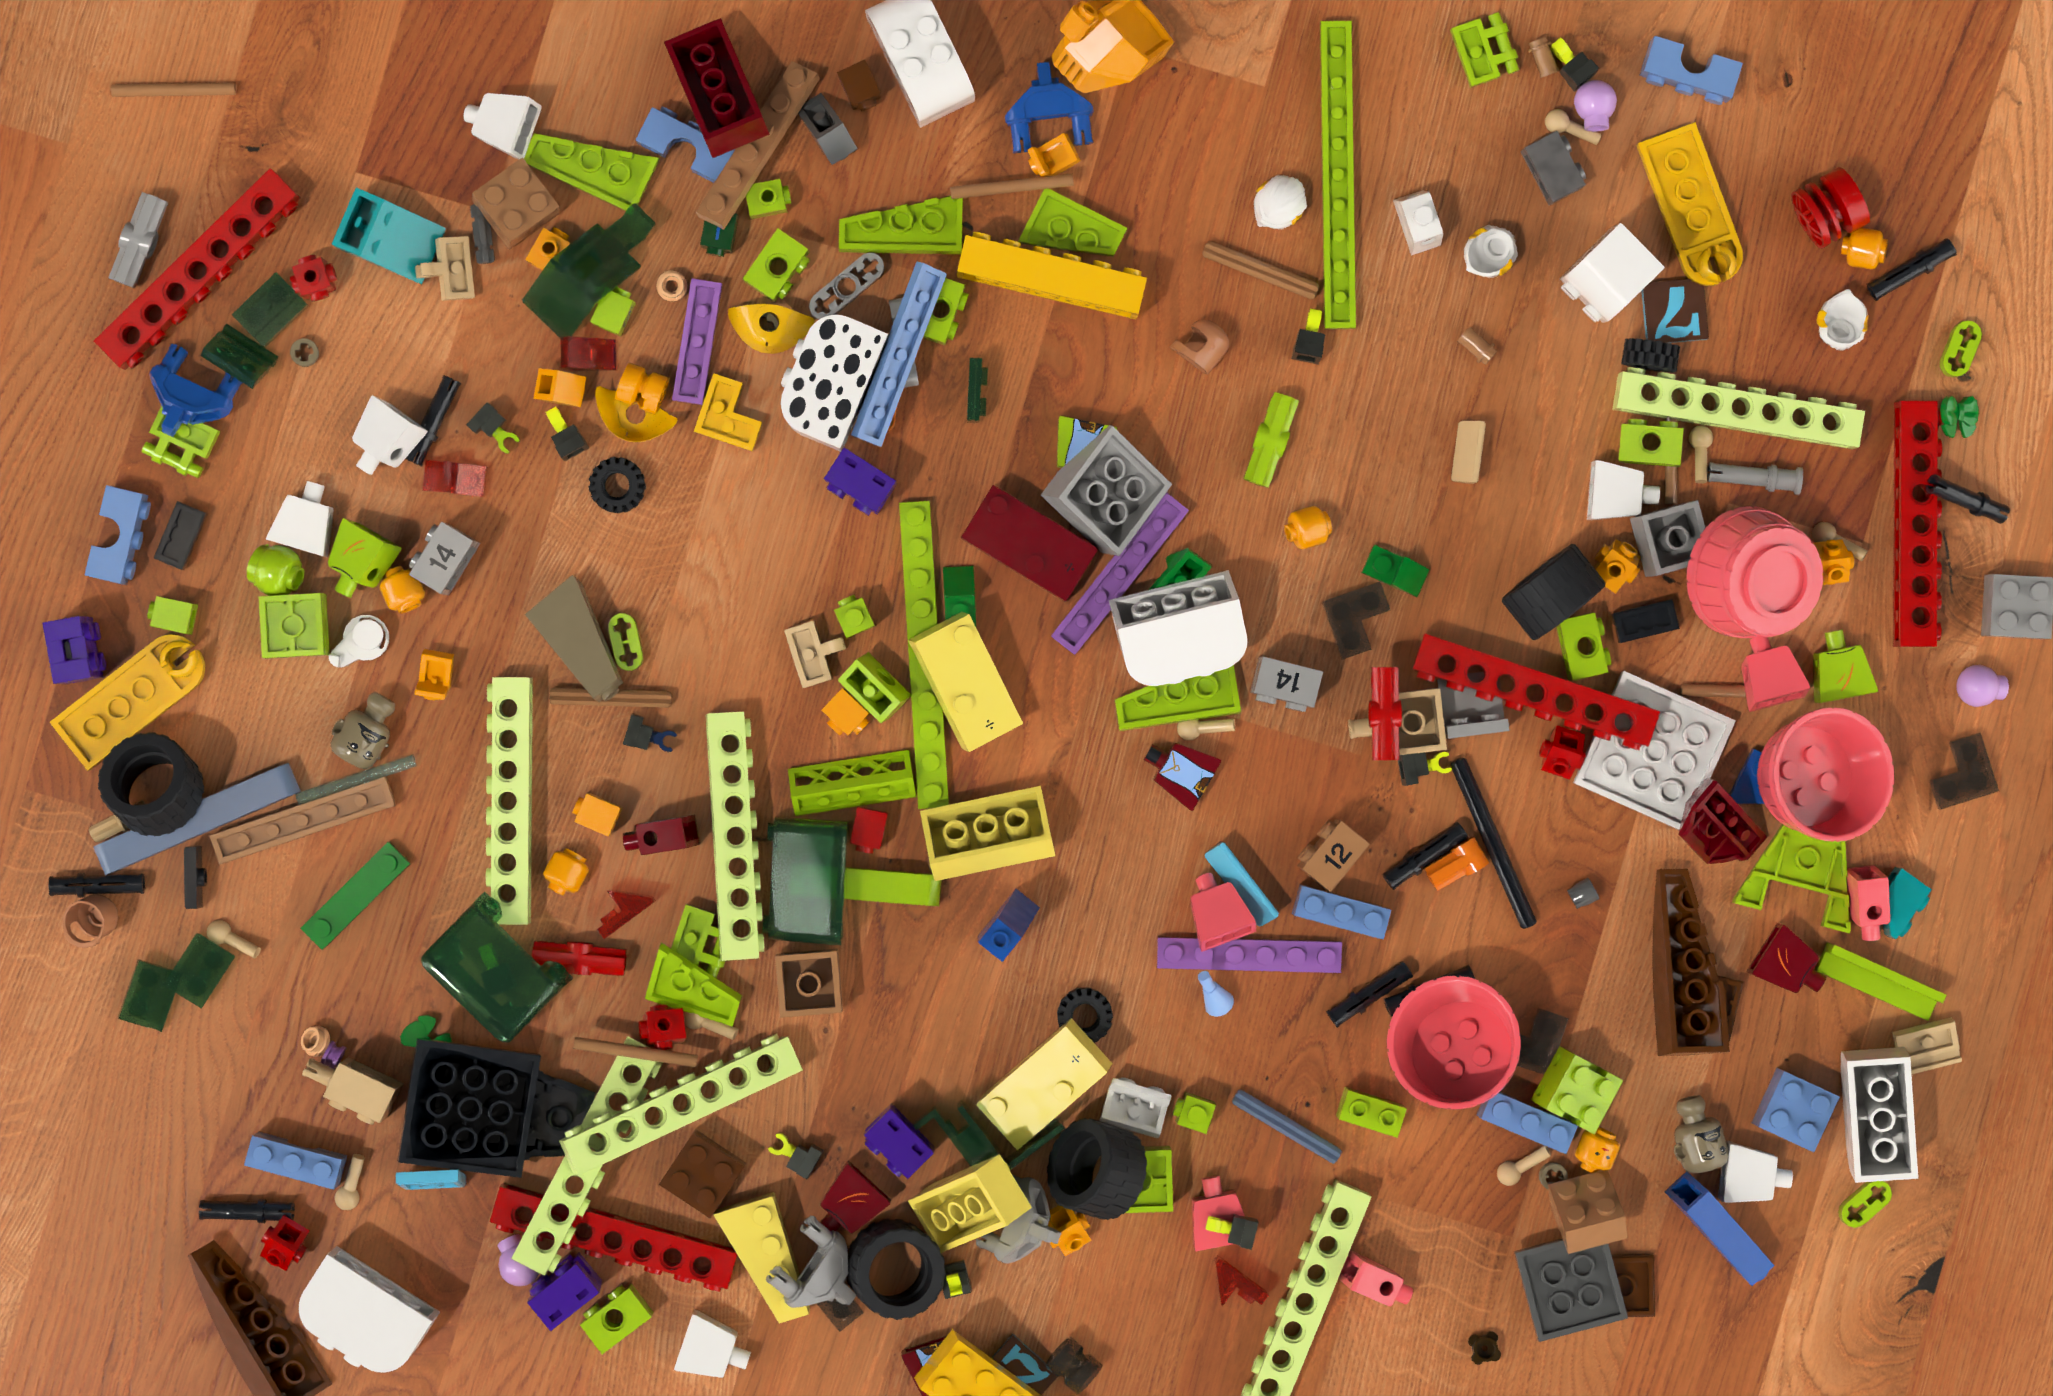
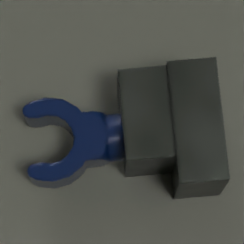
[623,714,677,752]

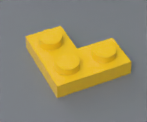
[694,373,762,452]

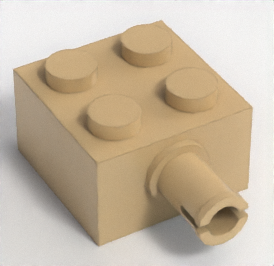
[1348,688,1447,755]
[302,1057,404,1125]

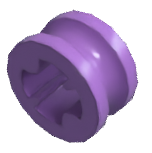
[320,1041,346,1069]

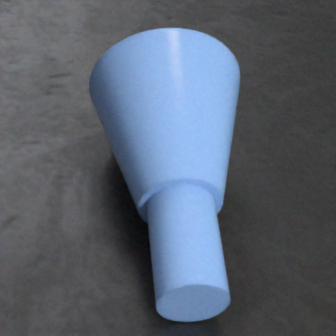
[1198,971,1234,1017]

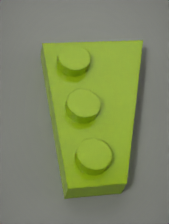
[1018,189,1127,257]

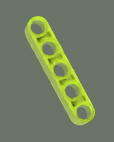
[789,863,942,906]

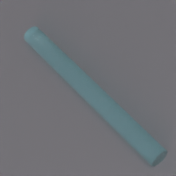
[296,755,417,805]

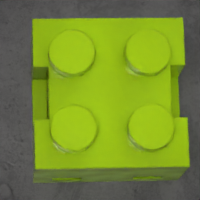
[258,593,330,659]
[1531,1046,1623,1135]
[1126,1146,1173,1213]

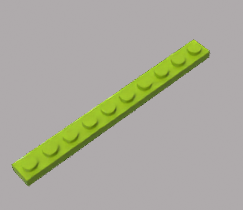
[1320,21,1356,329]
[899,501,949,809]

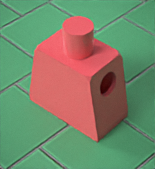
[1741,636,1811,712]
[1846,865,1890,941]
[1190,873,1256,952]
[1192,1175,1245,1251]
[1338,1250,1413,1307]

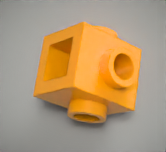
[1594,539,1641,594]
[1813,539,1854,585]
[1048,1205,1091,1256]

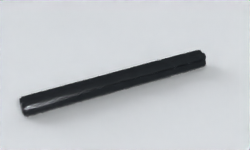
[1450,758,1537,929]

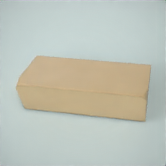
[1451,421,1486,484]

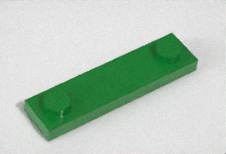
[300,841,411,950]

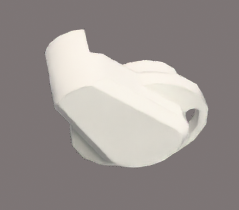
[329,615,389,667]

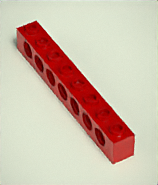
[94,168,301,370]
[1893,401,1942,647]
[1412,634,1660,751]
[490,1183,737,1292]

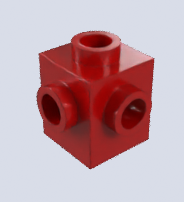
[290,255,337,302]
[1539,725,1586,780]
[639,1005,686,1050]
[260,1215,310,1271]

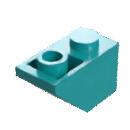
[1883,867,1932,939]

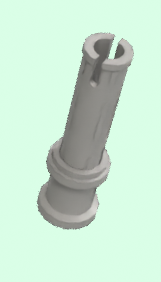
[1707,462,1803,495]

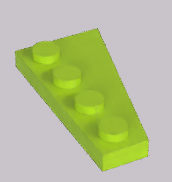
[524,133,660,215]
[839,196,963,254]
[1115,665,1241,731]

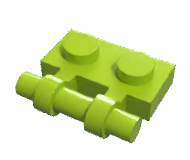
[1450,12,1519,88]
[142,405,220,478]
[671,904,735,979]

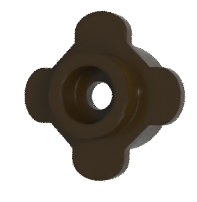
[1468,1331,1501,1365]

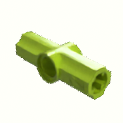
[1243,392,1299,488]

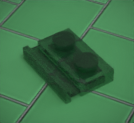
[232,272,309,348]
[201,324,278,389]
[967,358,988,423]
[163,932,235,1009]
[118,959,182,1032]

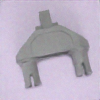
[976,1174,1061,1263]
[766,1216,856,1308]

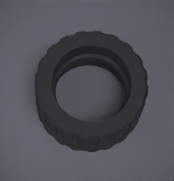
[1502,544,1606,640]
[98,732,204,837]
[1047,1118,1147,1220]
[847,1219,946,1320]

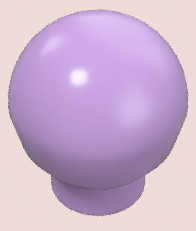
[1574,80,1617,132]
[1956,665,2009,707]
[497,1234,539,1286]

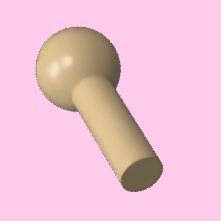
[1545,109,1601,145]
[1689,426,1713,483]
[1812,522,1868,561]
[1177,719,1235,740]
[207,920,261,959]
[683,1012,739,1040]
[1497,1146,1551,1186]
[335,1154,365,1210]

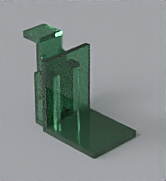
[522,203,656,343]
[913,1099,1065,1170]

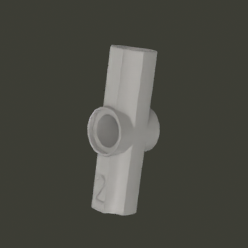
[108,192,168,288]

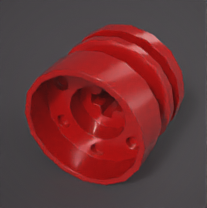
[1791,167,1870,249]

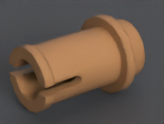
[1528,37,1559,78]
[1457,327,1497,365]

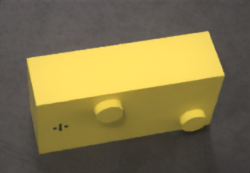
[908,612,1023,752]
[920,786,1055,881]
[976,1018,1113,1151]
[908,1154,1032,1253]

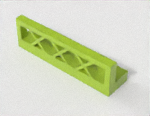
[788,750,916,816]
[1815,943,1947,1021]

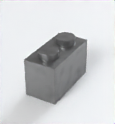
[1521,131,1586,206]

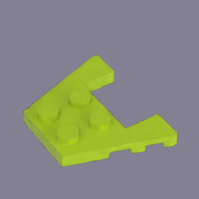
[1732,824,1851,934]

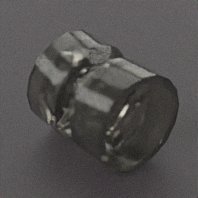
[1045,1336,1103,1395]

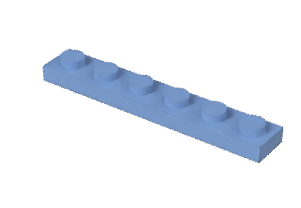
[851,261,947,447]

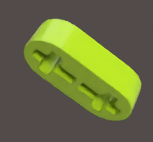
[1940,321,1982,378]
[608,613,643,671]
[1838,1181,1892,1228]

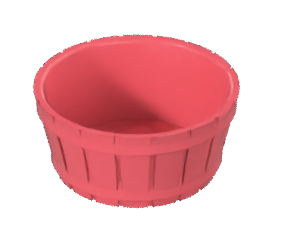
[1687,506,1823,638]
[1757,708,1894,842]
[1387,976,1521,1110]

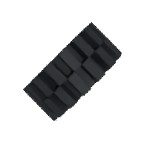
[1621,338,1680,372]
[589,457,646,513]
[1057,987,1113,1043]

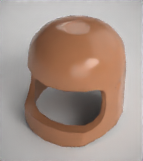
[1170,319,1229,375]
[63,895,118,948]

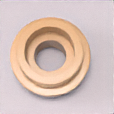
[656,271,687,302]
[301,1026,330,1057]

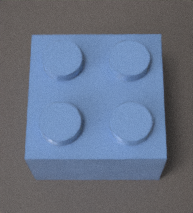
[1751,1068,1840,1152]

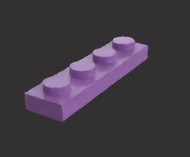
[672,278,723,405]

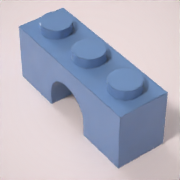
[1639,36,1743,105]
[636,107,735,183]
[84,485,151,585]
[1291,884,1392,940]
[1477,1092,1578,1154]
[244,1132,347,1190]

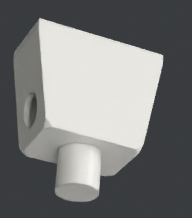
[463,93,542,160]
[1393,190,1443,256]
[352,395,427,475]
[1587,460,1660,520]
[266,481,334,557]
[1718,1141,1793,1203]
[674,1309,751,1378]

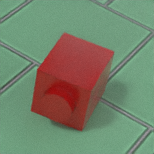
[850,807,888,854]

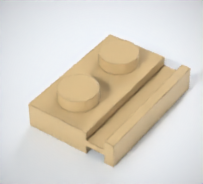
[1892,1017,1962,1074]

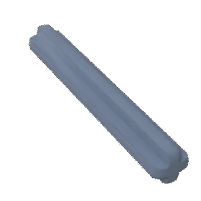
[1232,1089,1342,1164]

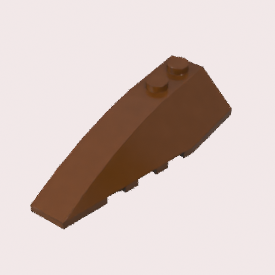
[1652,869,1730,1056]
[188,1240,332,1396]

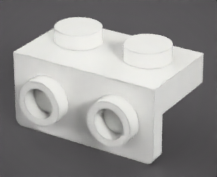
[1100,1078,1172,1138]

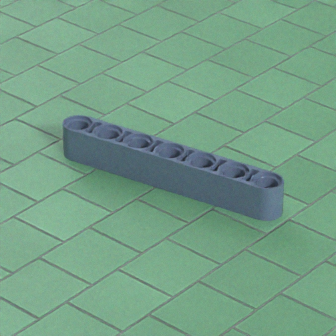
[93,763,301,875]

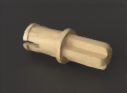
[89,800,145,842]

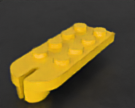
[1636,122,1743,286]
[50,634,205,771]

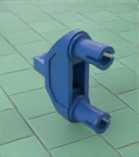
[1005,62,1094,153]
[149,344,244,437]

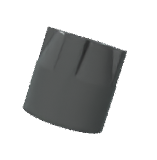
[1567,878,1600,909]

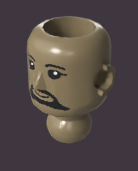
[331,692,395,769]
[1674,1095,1729,1173]

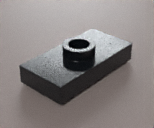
[154,501,207,570]
[1612,599,1680,643]
[184,846,207,909]

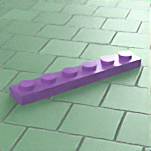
[1051,493,1189,655]
[1157,937,1342,973]

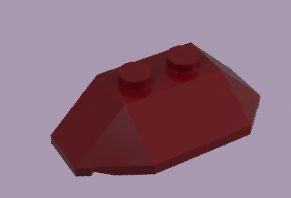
[1678,779,1767,864]

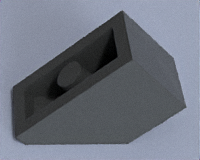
[798,93,858,165]

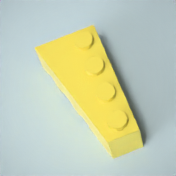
[713,1192,810,1323]

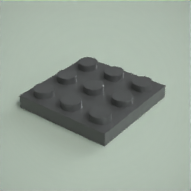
[1514,1239,1628,1342]

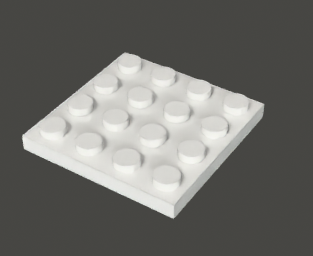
[1573,671,1736,830]

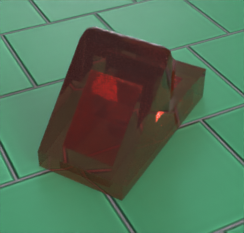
[560,336,616,371]
[422,460,488,497]
[597,889,656,939]
[1214,1255,1269,1306]

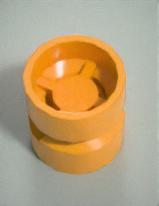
[615,362,670,415]

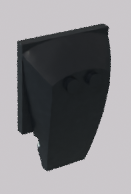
[397,1038,595,1178]

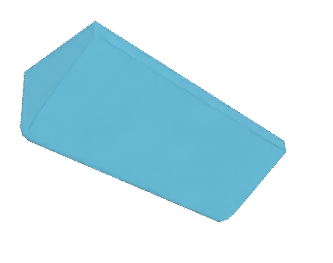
[1204,842,1279,926]

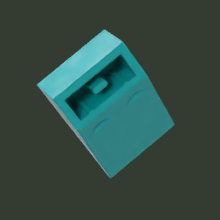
[332,187,446,285]

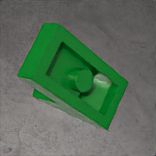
[1361,545,1430,598]
[1149,548,1212,590]
[943,566,976,627]

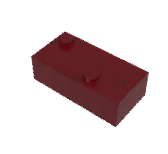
[664,18,770,158]
[961,485,1098,602]

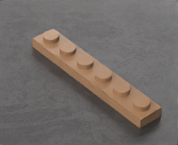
[696,61,820,230]
[209,776,396,865]

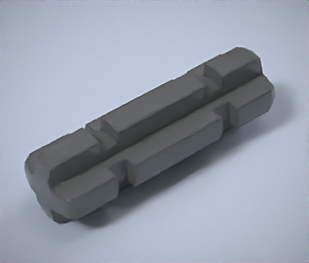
[470,204,495,264]

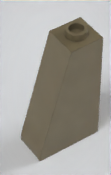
[525,575,623,703]

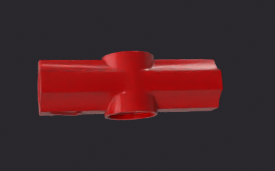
[1368,667,1402,760]
[531,941,627,976]

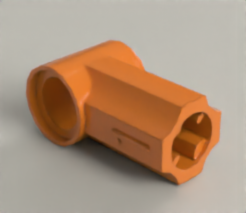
[1424,836,1490,891]

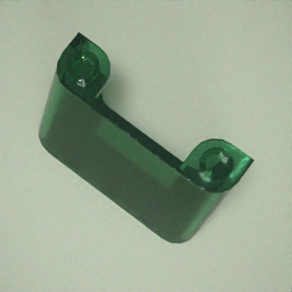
[762,817,849,945]
[421,892,573,1043]

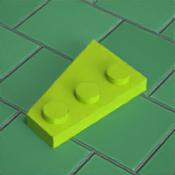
[645,942,742,1027]

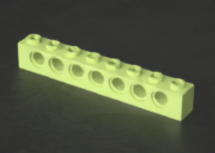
[1612,367,1865,449]
[485,677,533,925]
[706,711,764,961]
[559,1034,803,1176]
[511,1036,663,1276]
[1240,1179,1372,1396]

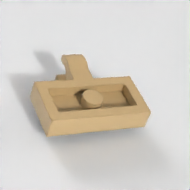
[415,236,475,301]
[784,621,846,689]

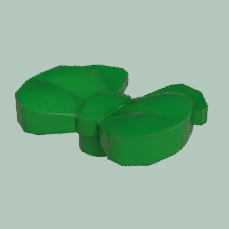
[1940,396,1979,438]
[400,1015,453,1047]

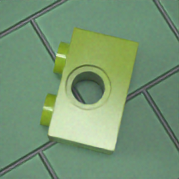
[743,228,810,303]
[923,278,969,345]
[1618,419,1684,467]
[1556,613,1611,681]
[838,652,912,723]
[1336,1087,1407,1138]
[580,1284,654,1354]

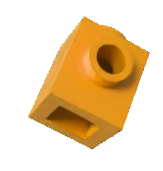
[525,227,573,278]
[533,368,586,407]
[821,688,870,736]
[572,793,623,836]

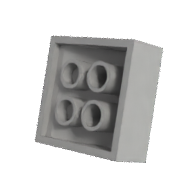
[1041,425,1172,556]

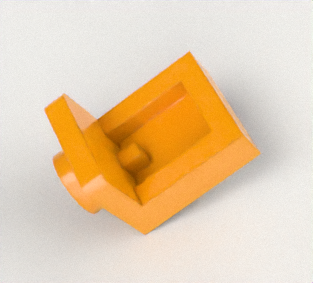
[1027,133,1081,177]
[415,649,454,701]

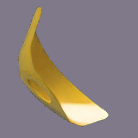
[728,304,815,354]
[595,386,678,442]

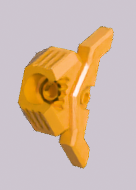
[1051,0,1175,93]

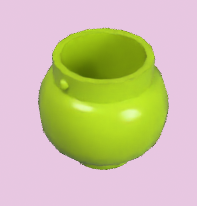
[247,544,304,596]

